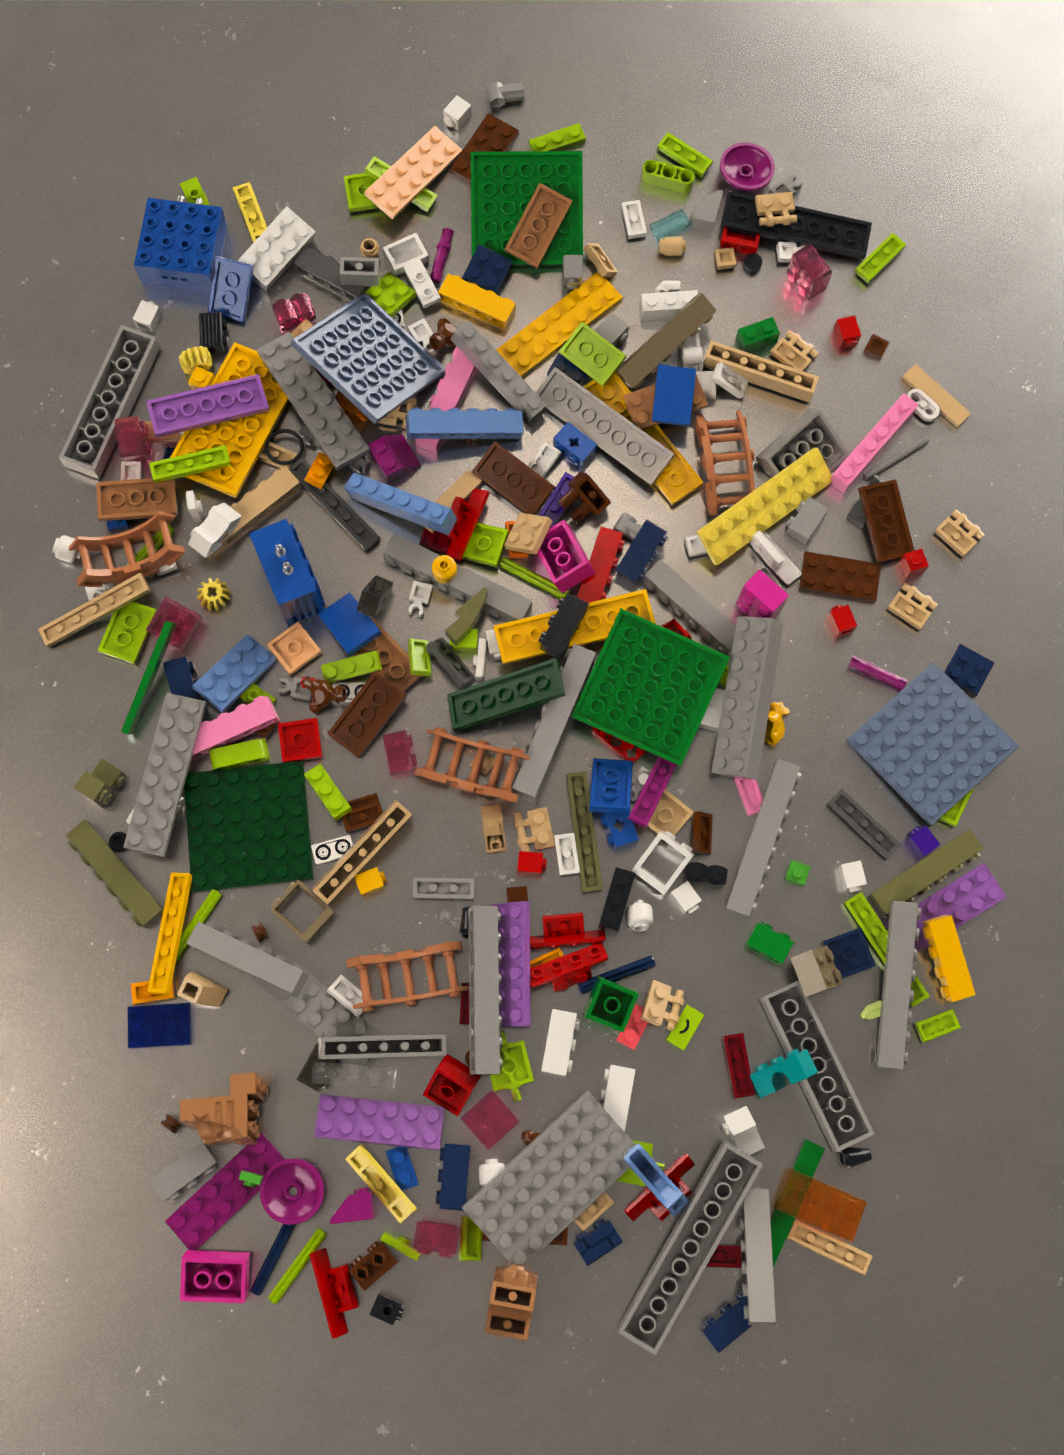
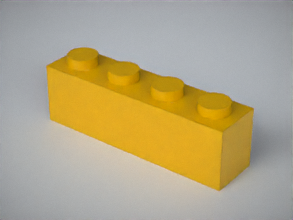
[438,274,516,330]
[922,915,976,1002]

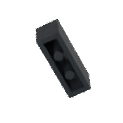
[538,593,589,660]
[598,867,635,934]

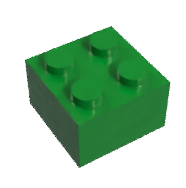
[583,976,639,1032]

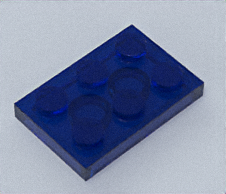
[128,1003,192,1049]

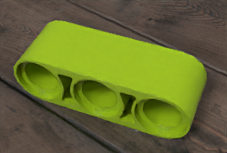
[641,160,695,193]
[209,738,270,771]

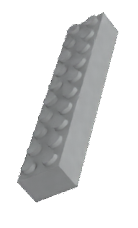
[618,1140,763,1356]

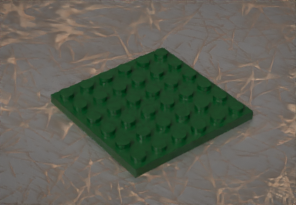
[184,761,314,893]

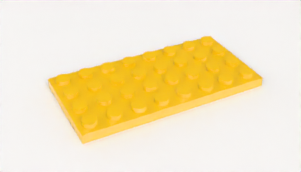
[170,342,289,498]

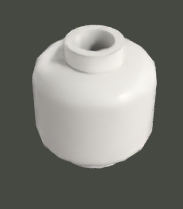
[52,535,81,563]
[626,900,654,932]
[479,1159,505,1187]

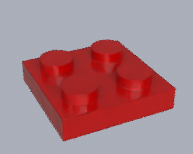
[278,718,323,763]

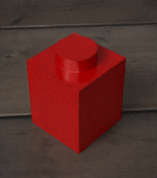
[834,315,861,348]
[899,548,929,579]
[827,605,858,638]
[517,851,547,876]

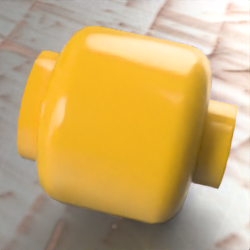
[431,555,457,584]

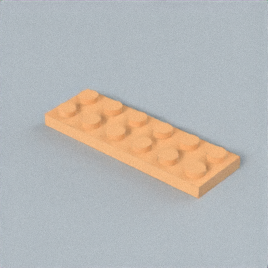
[364,126,462,219]

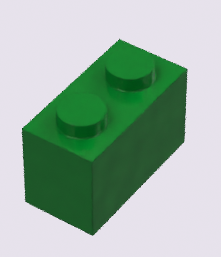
[735,317,780,353]
[744,922,794,965]

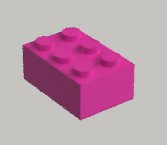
[538,520,596,593]
[736,569,789,619]
[180,1250,250,1303]

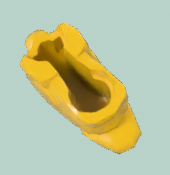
[764,702,789,747]

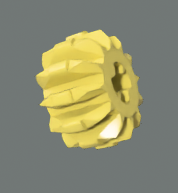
[179,346,213,375]
[197,578,231,611]

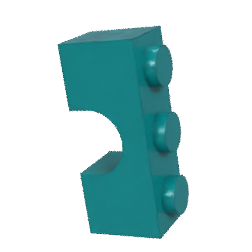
[750,1049,818,1098]

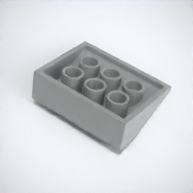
[755,409,850,478]

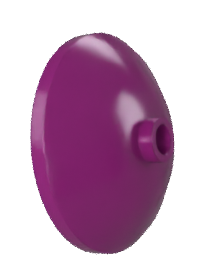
[720,142,775,191]
[260,1159,324,1225]

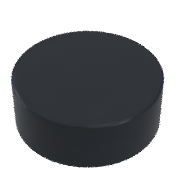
[743,253,762,273]
[109,832,128,853]

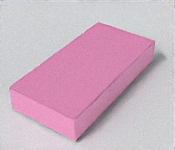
[734,778,763,816]

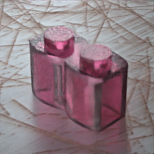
[272,293,316,331]
[383,730,417,776]

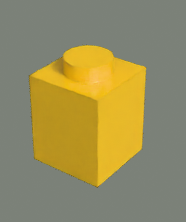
[188,366,215,390]
[354,867,387,897]

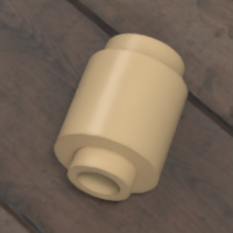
[659,236,686,256]
[360,238,380,259]

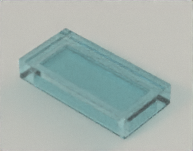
[650,209,691,242]

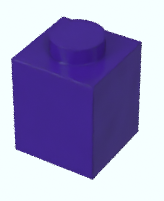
[906,825,941,859]

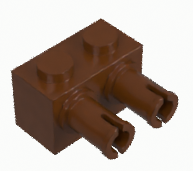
[557,471,612,524]
[349,1241,399,1291]

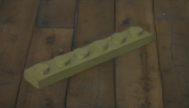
[566,771,603,893]

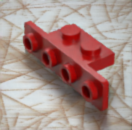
[445,489,489,561]
[530,912,606,950]
[530,942,609,992]
[624,1154,695,1222]
[309,1248,359,1339]

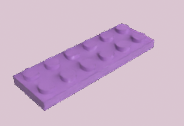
[146,374,269,438]
[884,863,1007,953]
[491,901,531,1028]
[314,1094,445,1151]

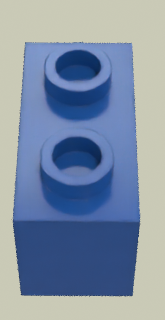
[553,422,597,468]
[600,812,639,850]

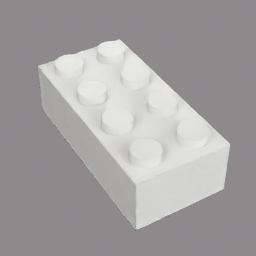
[238,206,316,292]

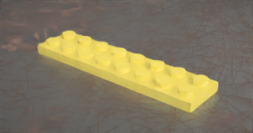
[697,448,832,565]

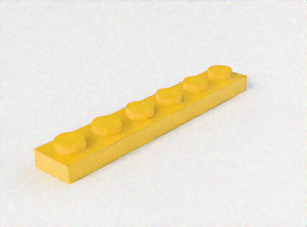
[147,872,192,995]

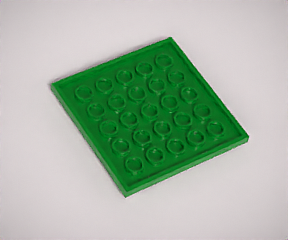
[471,151,583,266]
[571,608,730,767]

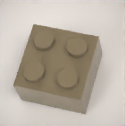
[791,946,842,997]

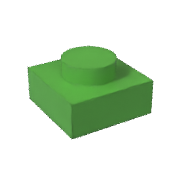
[784,860,811,886]
[239,1170,264,1188]

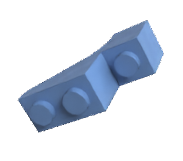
[623,1143,689,1217]

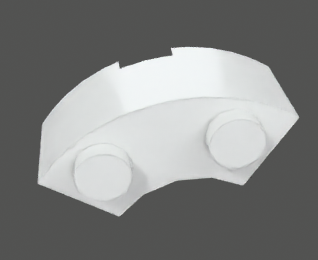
[188,503,242,558]
[722,1106,765,1157]

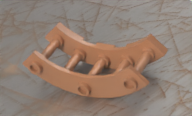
[695,410,755,516]
[69,511,185,587]
[414,727,530,803]
[346,941,469,1012]

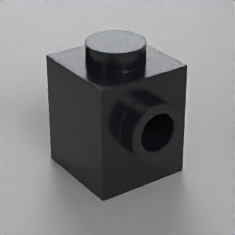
[369,1292,404,1325]

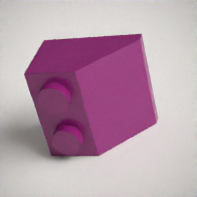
[368,434,421,484]
[330,1187,376,1224]

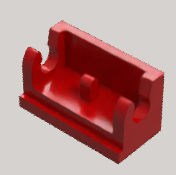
[719,227,760,255]

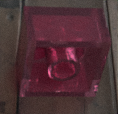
[786,243,832,301]
[114,416,153,462]
[146,596,203,652]
[461,1090,520,1150]
[413,1220,461,1258]

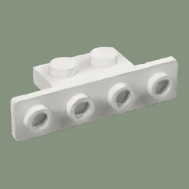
[749,530,802,586]

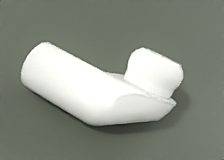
[655,280,680,293]

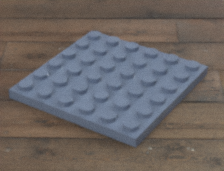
[290,293,446,424]
[847,662,1019,826]

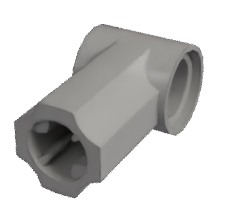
[487,82,524,107]
[613,513,642,540]

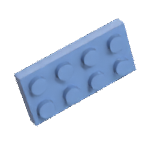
[193,634,277,713]

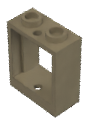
[270,880,336,945]

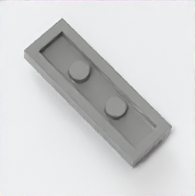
[413,877,474,900]

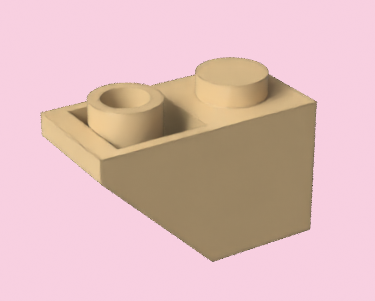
[480,804,507,853]
[177,971,228,1007]

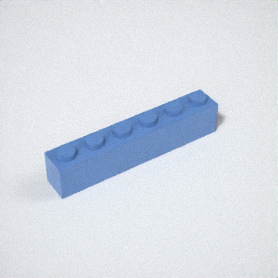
[405,408,524,439]
[344,472,457,535]

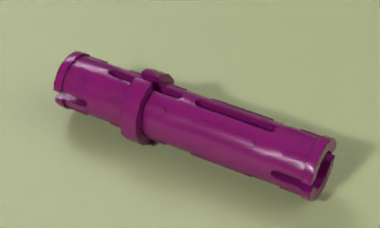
[430,228,454,284]
[848,655,908,691]

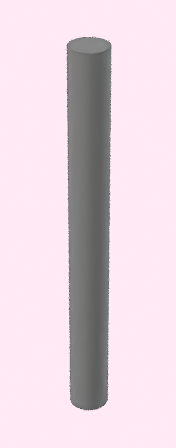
[863,436,929,480]

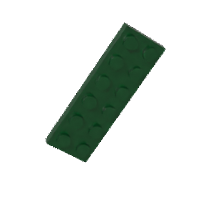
[447,658,565,732]

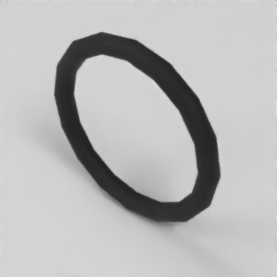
[265,429,304,465]

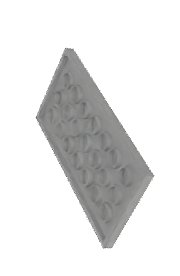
[461,1090,636,1267]

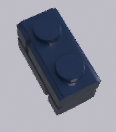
[573,1218,623,1266]

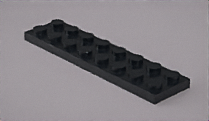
[720,191,872,259]

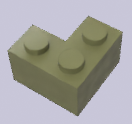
[74,759,126,808]

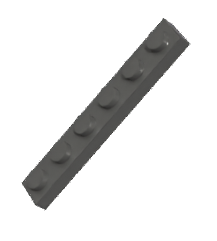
[289,458,380,551]

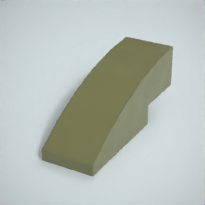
[445,587,488,646]

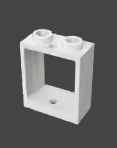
[632,830,694,895]

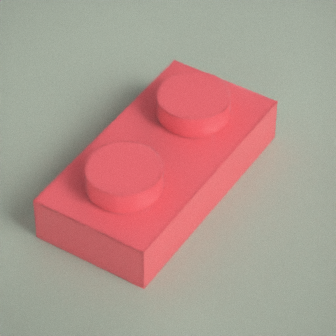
[616,1003,648,1050]

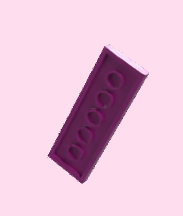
[165,1132,286,1251]

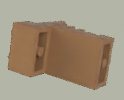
[180,1072,268,1146]
[484,1264,538,1342]

